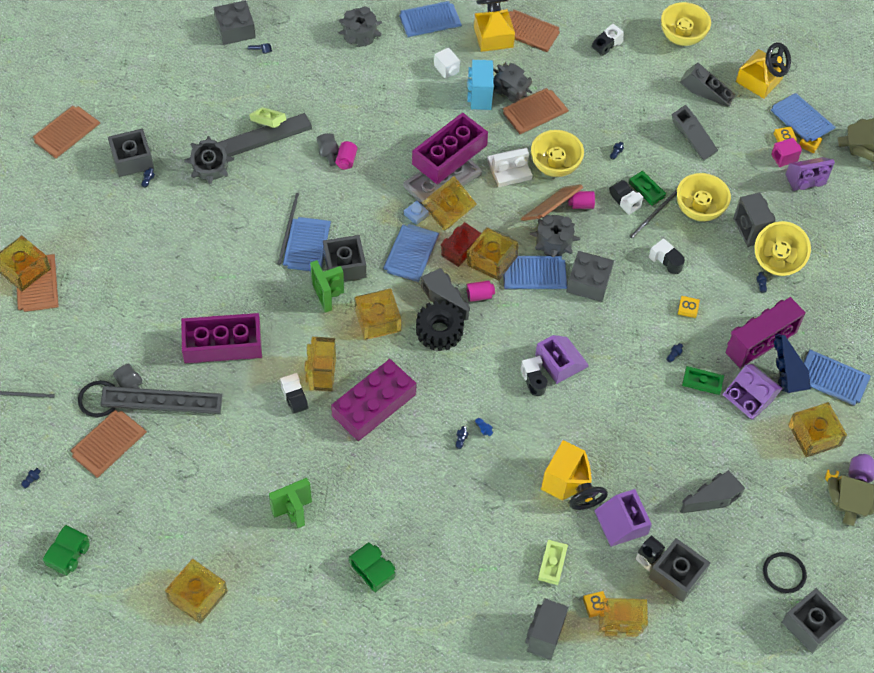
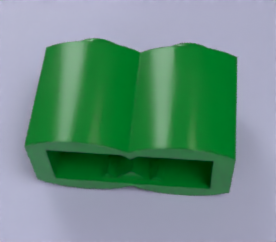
[43,525,90,576]
[349,542,396,593]

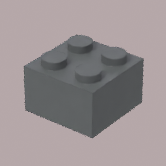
[213,0,256,45]
[108,128,154,177]
[733,192,776,247]
[323,235,366,281]
[567,251,614,302]
[648,538,711,602]
[781,588,847,654]
[525,598,569,660]

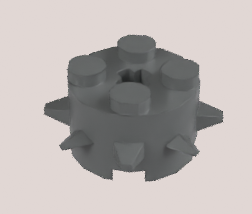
[338,6,382,47]
[493,62,533,103]
[184,136,234,184]
[530,215,580,257]

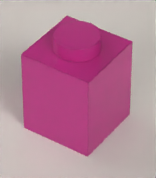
[771,138,802,167]

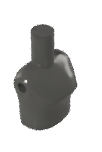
[316,133,339,166]
[113,363,143,388]

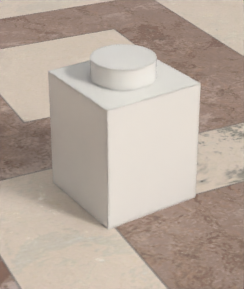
[434,48,460,79]

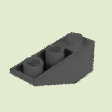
[680,62,736,107]
[671,105,718,161]
[421,268,470,321]
[680,470,745,513]

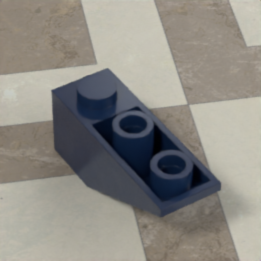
[773,333,811,393]

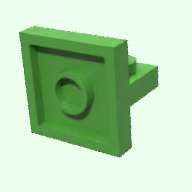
[310,260,344,313]
[269,478,312,528]

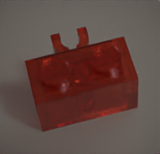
[441,222,482,267]

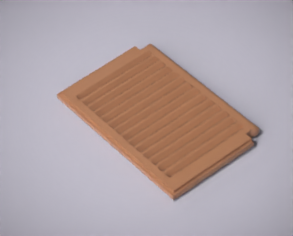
[509,10,560,52]
[503,88,569,134]
[33,106,101,158]
[521,184,583,221]
[15,254,59,312]
[70,410,147,478]

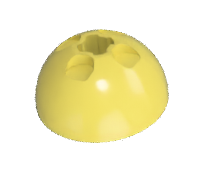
[661,2,711,46]
[531,130,584,177]
[677,173,731,222]
[754,221,811,276]

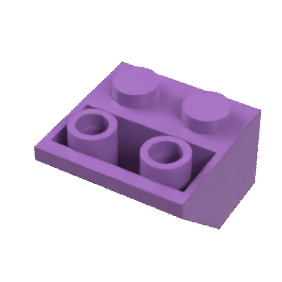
[785,157,835,191]
[535,335,589,384]
[723,364,783,420]
[595,489,652,547]

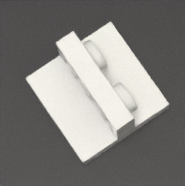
[487,148,532,188]

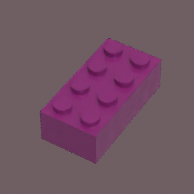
[412,112,488,185]
[725,297,806,369]
[181,313,262,364]
[331,359,417,442]

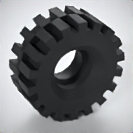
[416,301,464,351]

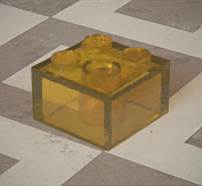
[422,176,477,231]
[467,227,518,281]
[0,235,51,292]
[354,288,402,340]
[305,336,336,391]
[788,402,847,458]
[165,558,228,624]
[599,598,648,637]

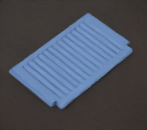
[399,1,462,37]
[771,93,836,142]
[283,217,331,271]
[383,224,439,282]
[503,256,567,289]
[804,350,871,406]

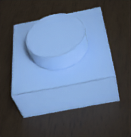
[404,200,429,225]

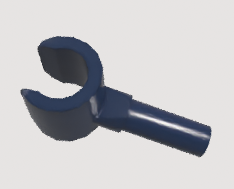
[248,43,272,54]

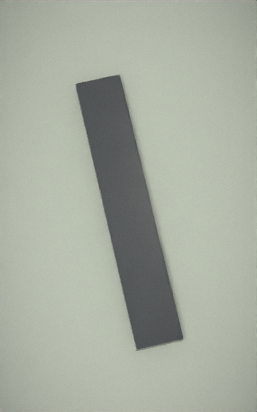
[217,113,312,157]
[101,386,223,414]

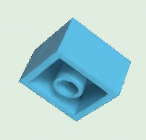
[467,60,493,110]

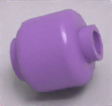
[848,454,874,483]

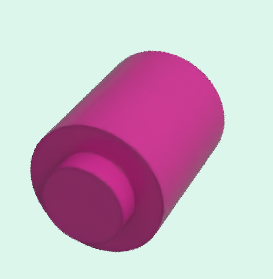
[335,141,358,170]
[568,191,595,209]
[466,280,495,302]

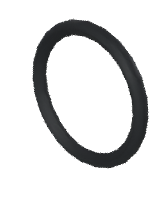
[78,380,116,417]
[763,552,807,593]

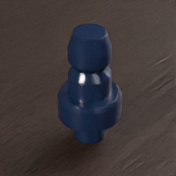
[610,141,624,160]
[141,168,155,188]
[756,272,768,293]
[666,343,683,363]
[455,426,469,449]
[21,468,41,489]

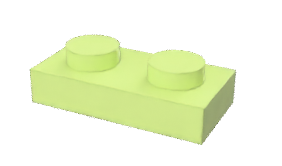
[249,107,286,127]
[538,540,568,585]

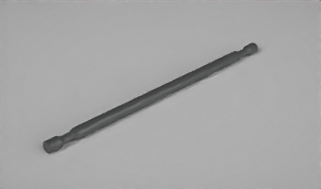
[630,190,677,238]
[277,193,299,265]
[0,391,55,398]

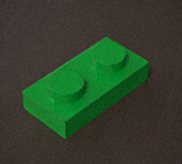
[628,170,666,206]
[682,366,725,395]

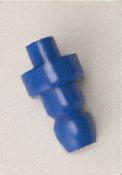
[475,418,493,436]

